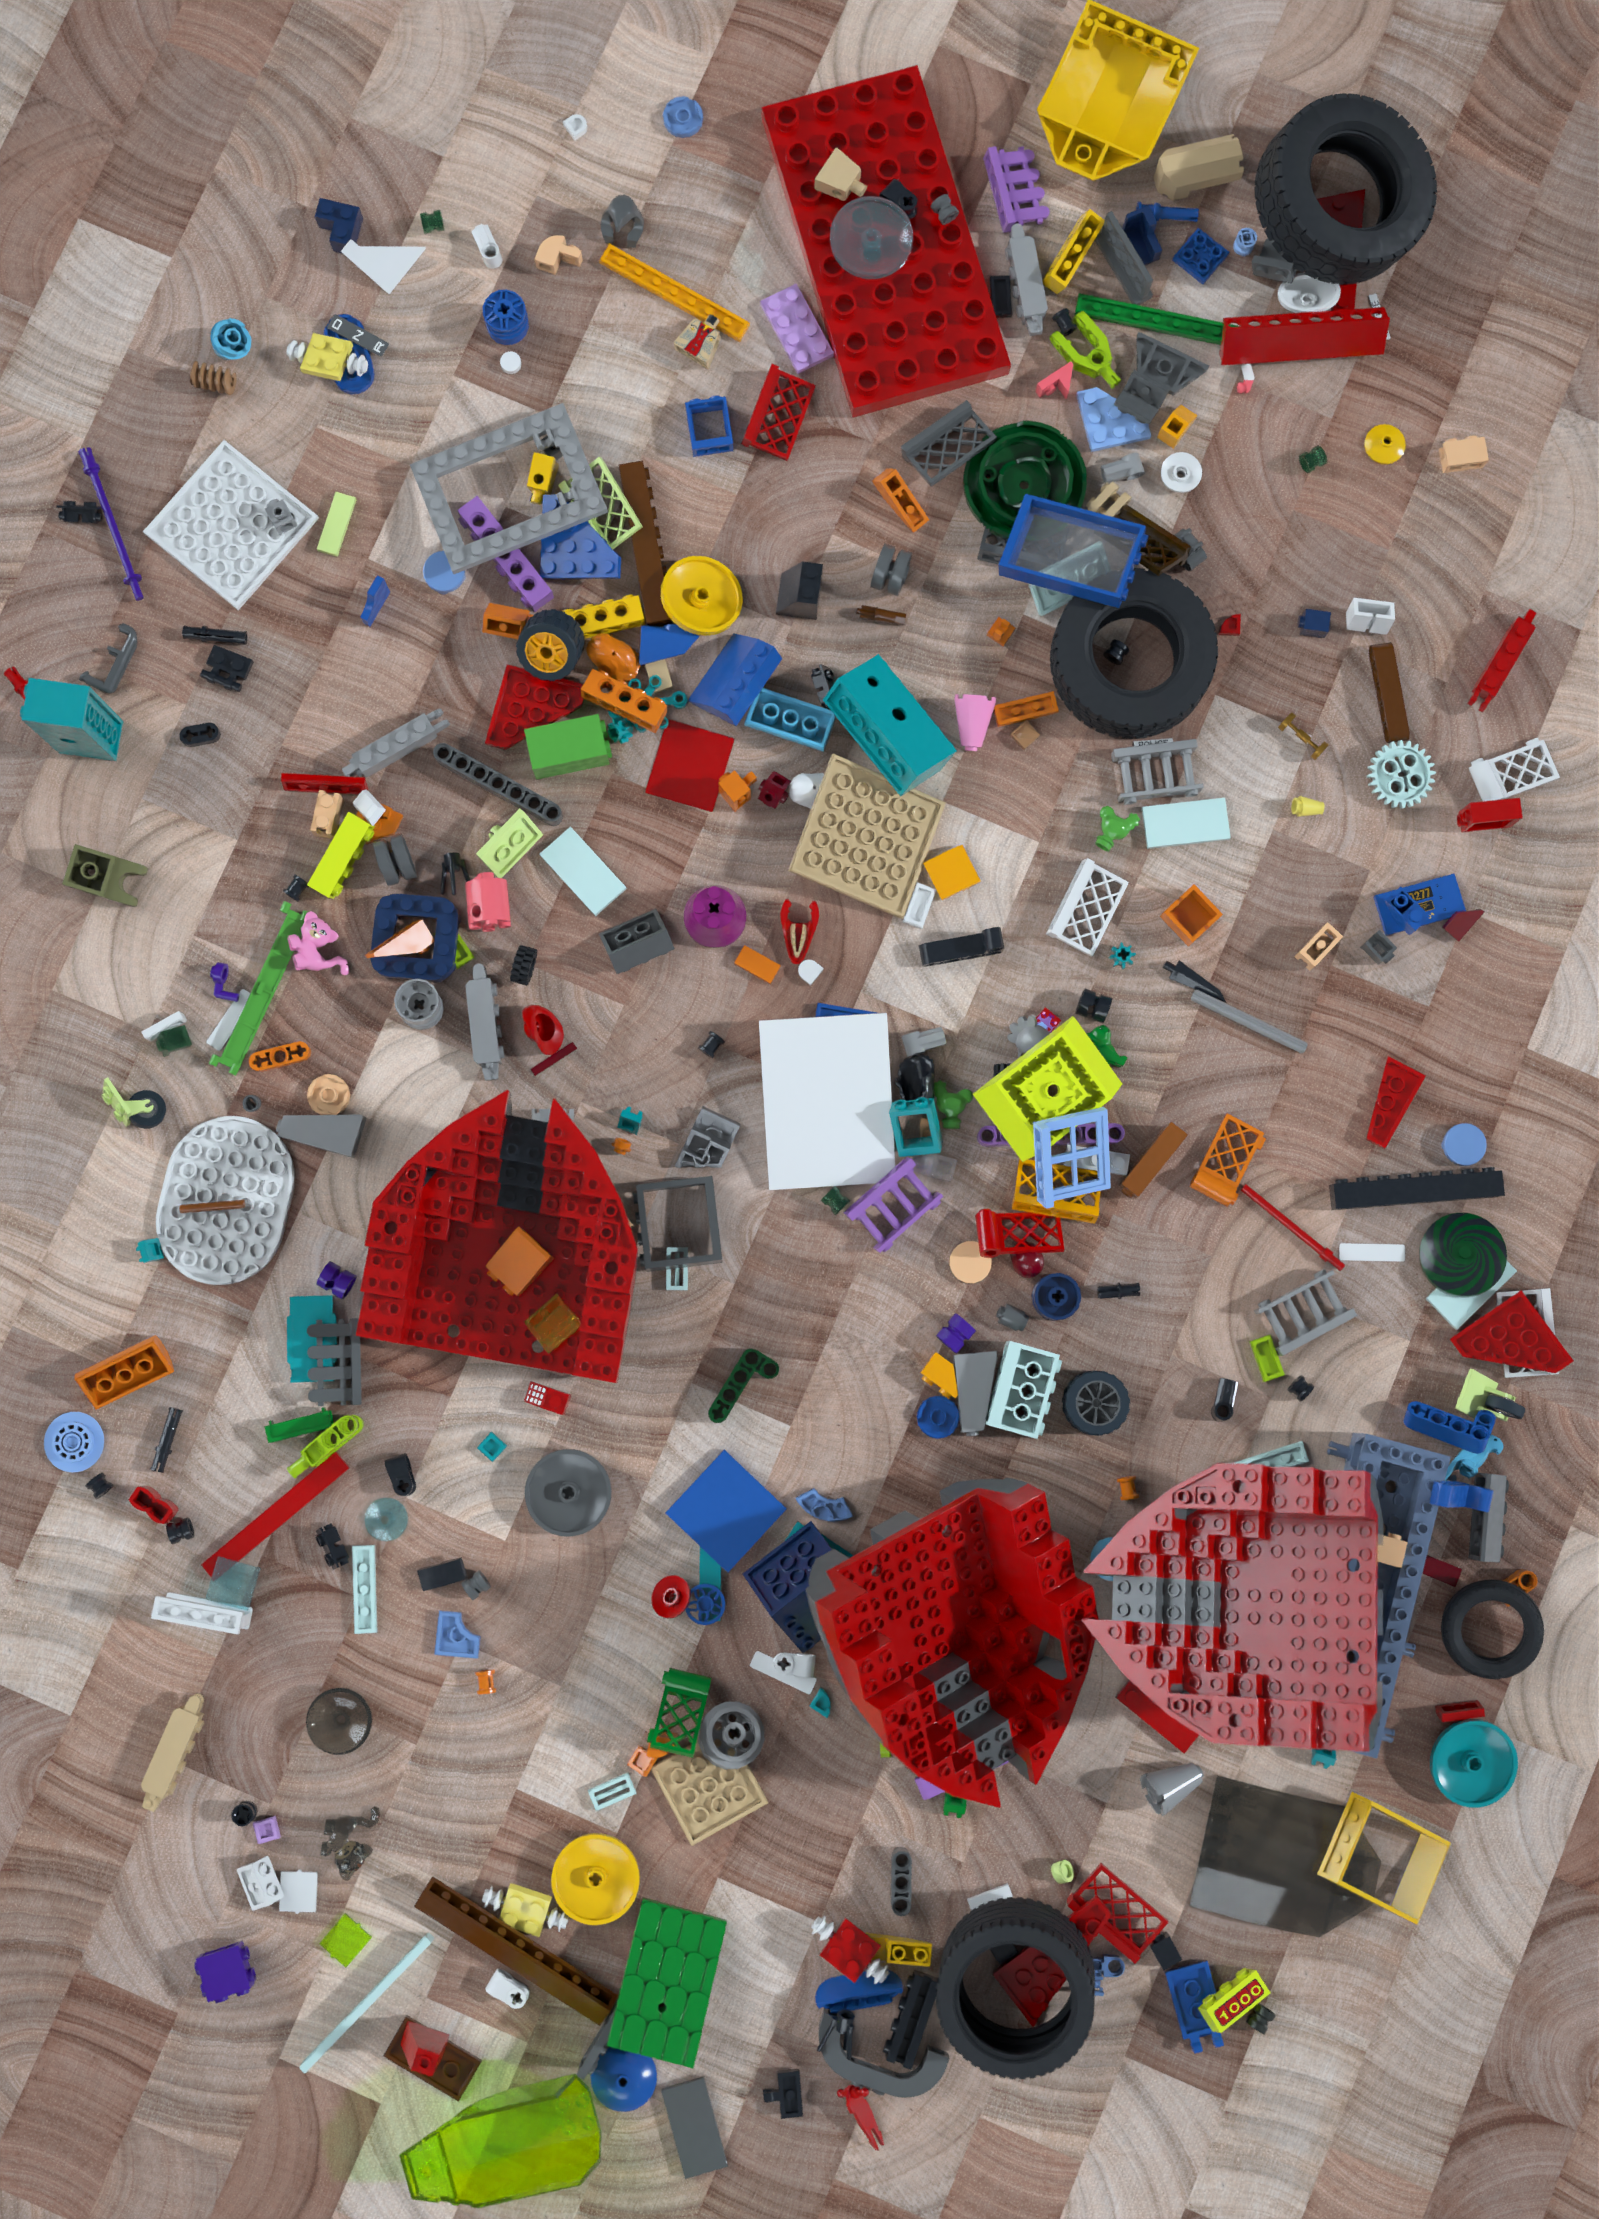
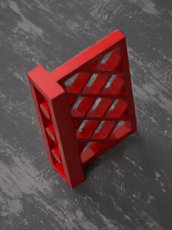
[741,364,816,461]
[1067,1863,1169,1964]

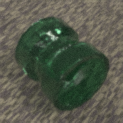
[420,210,445,234]
[1299,445,1327,473]
[821,1186,850,1216]

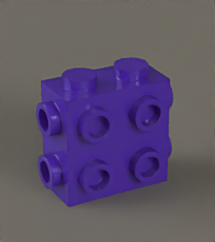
[194,1940,256,2003]

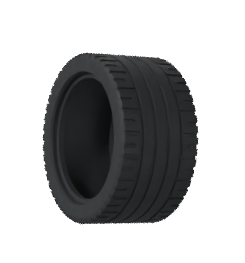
[936,1897,1095,2080]

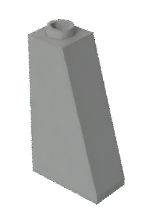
[276,1115,367,1158]
[953,1351,997,1436]

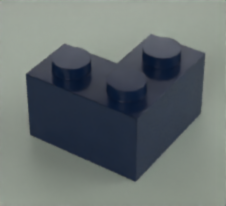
[314,198,363,254]

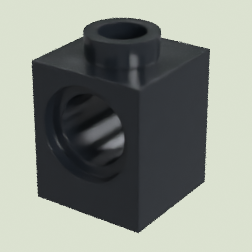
[1149,1931,1182,1971]

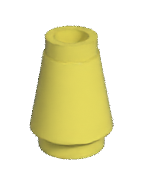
[1291,796,1324,817]

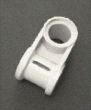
[773,1652,816,1678]
[485,1968,530,2009]

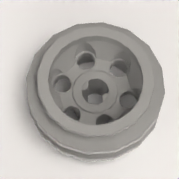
[698,1702,765,1770]

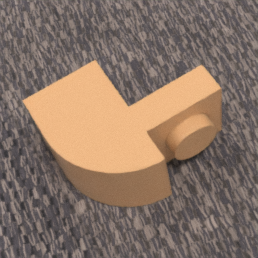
[534,235,583,275]

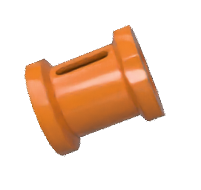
[1117,1476,1139,1500]
[475,1669,497,1694]

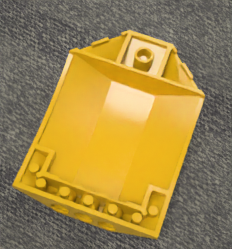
[1037,0,1199,181]

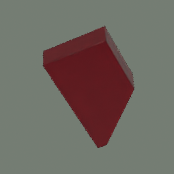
[1442,909,1484,941]

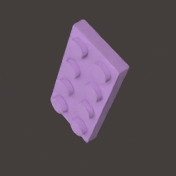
[760,283,834,374]

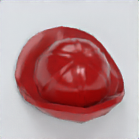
[522,1005,564,1055]

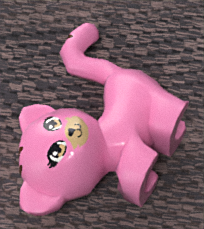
[288,911,349,975]

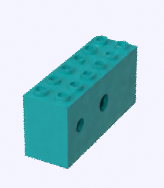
[823,654,957,797]
[20,678,123,761]

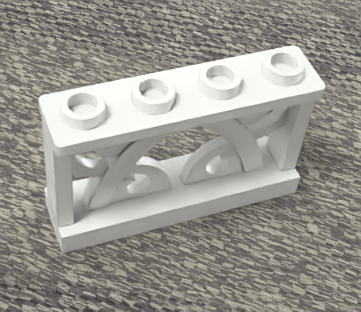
[151,1592,253,1634]

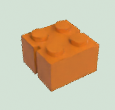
[1160,884,1223,947]

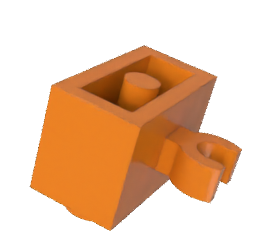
[718,770,757,812]

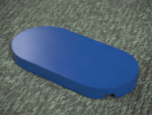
[324,314,375,394]

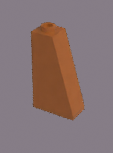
[1119,1122,1188,1199]

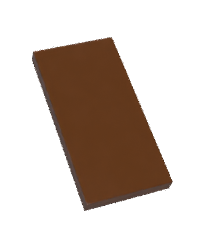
[383,2015,482,2102]

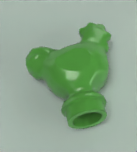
[1095,806,1140,852]
[934,1080,973,1129]

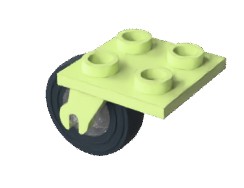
[102,1077,166,1129]
[1455,1369,1525,1422]

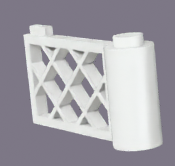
[1468,738,1560,801]

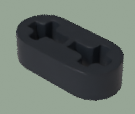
[179,723,221,747]

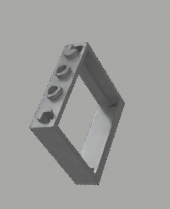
[633,1176,723,1272]

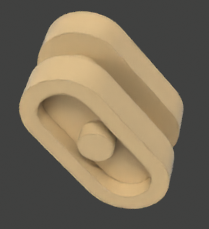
[1086,481,1132,517]

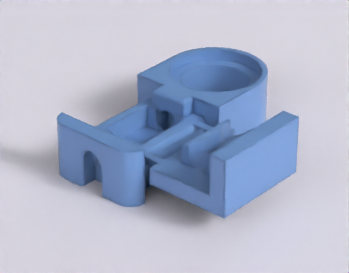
[1093,1954,1125,1996]

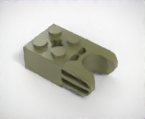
[62,844,148,907]

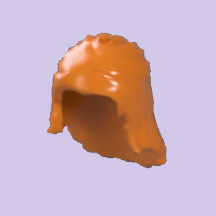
[586,633,641,683]

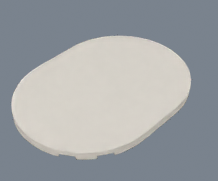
[156,1116,295,1285]

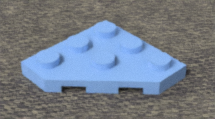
[1076,387,1151,452]

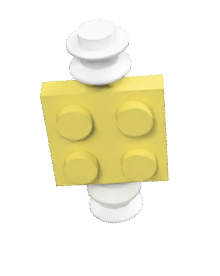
[287,333,368,381]
[482,1883,569,1937]

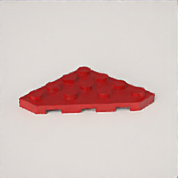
[485,664,584,750]
[1450,1290,1574,1373]

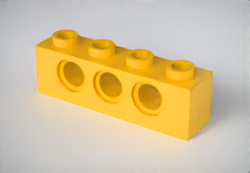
[563,595,645,639]

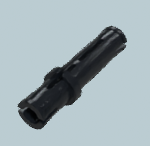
[182,625,248,645]
[150,1407,183,1473]

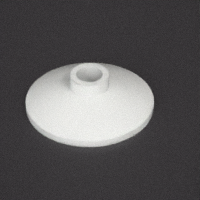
[1161,452,1202,493]

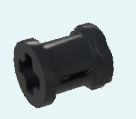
[1052,308,1078,337]
[283,874,309,902]
[698,1031,725,1058]

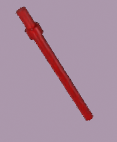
[1241,1184,1345,1271]

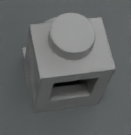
[265,499,298,535]

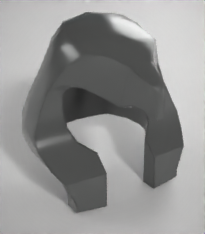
[601,195,644,248]

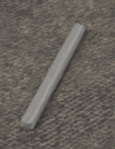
[1191,990,1308,1053]

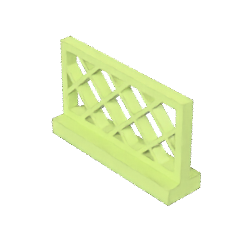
[558,457,643,549]

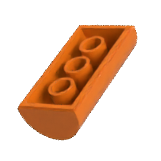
[74,1335,174,1410]

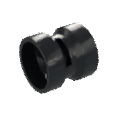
[166,1517,195,1544]
[231,1801,258,1827]

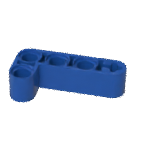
[1403,1401,1496,1454]
[1429,1481,1494,1512]

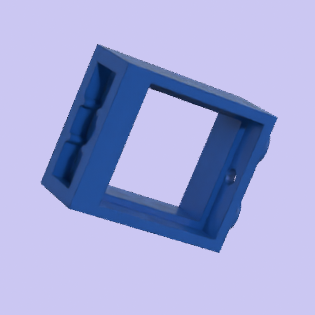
[685,395,734,457]

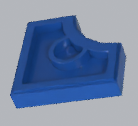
[360,576,390,627]

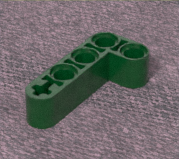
[708,1349,779,1423]

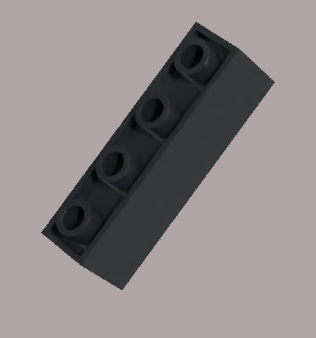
[883,1969,938,2070]

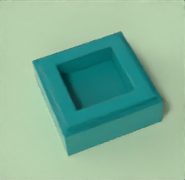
[477,1432,507,1462]

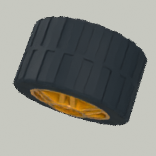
[516,609,585,681]

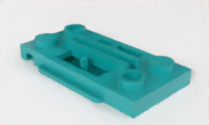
[287,1295,337,1383]

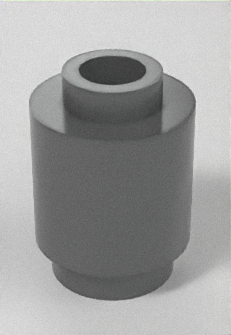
[996,1303,1029,1331]

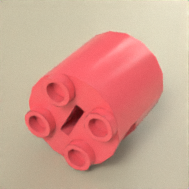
[465,872,511,932]

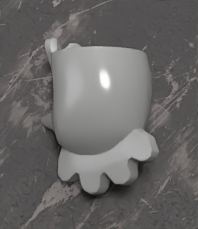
[1007,1015,1050,1057]

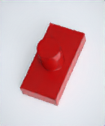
[1435,1700,1485,1723]

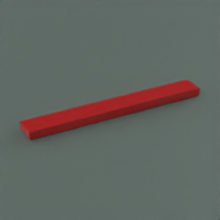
[201,1452,350,1581]

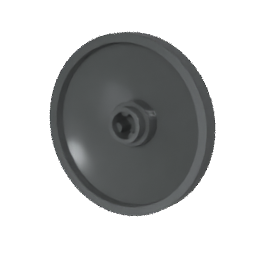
[525,1449,612,1537]

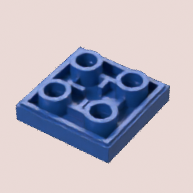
[1172,228,1230,285]

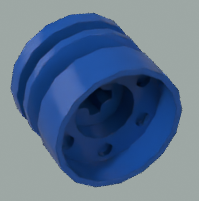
[483,289,529,345]

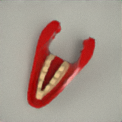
[780,899,819,964]

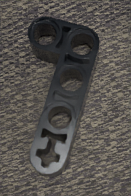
[919,927,1005,967]

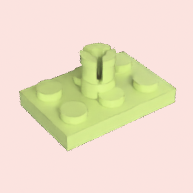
[476,808,543,878]

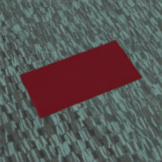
[1422,1555,1462,1587]

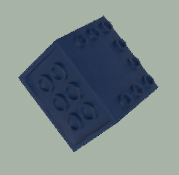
[743,1521,832,1654]

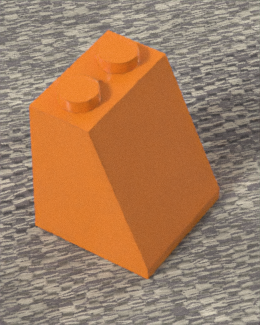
[486,1226,555,1296]

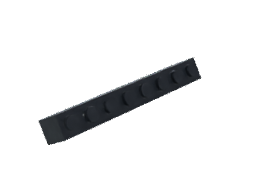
[1329,1167,1505,1211]

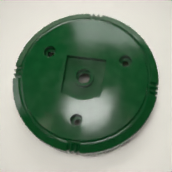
[963,420,1087,542]

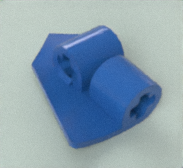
[639,624,699,666]

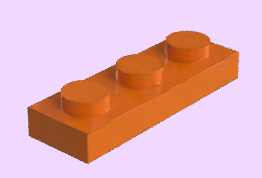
[993,691,1059,727]

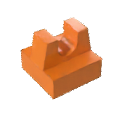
[986,617,1016,647]

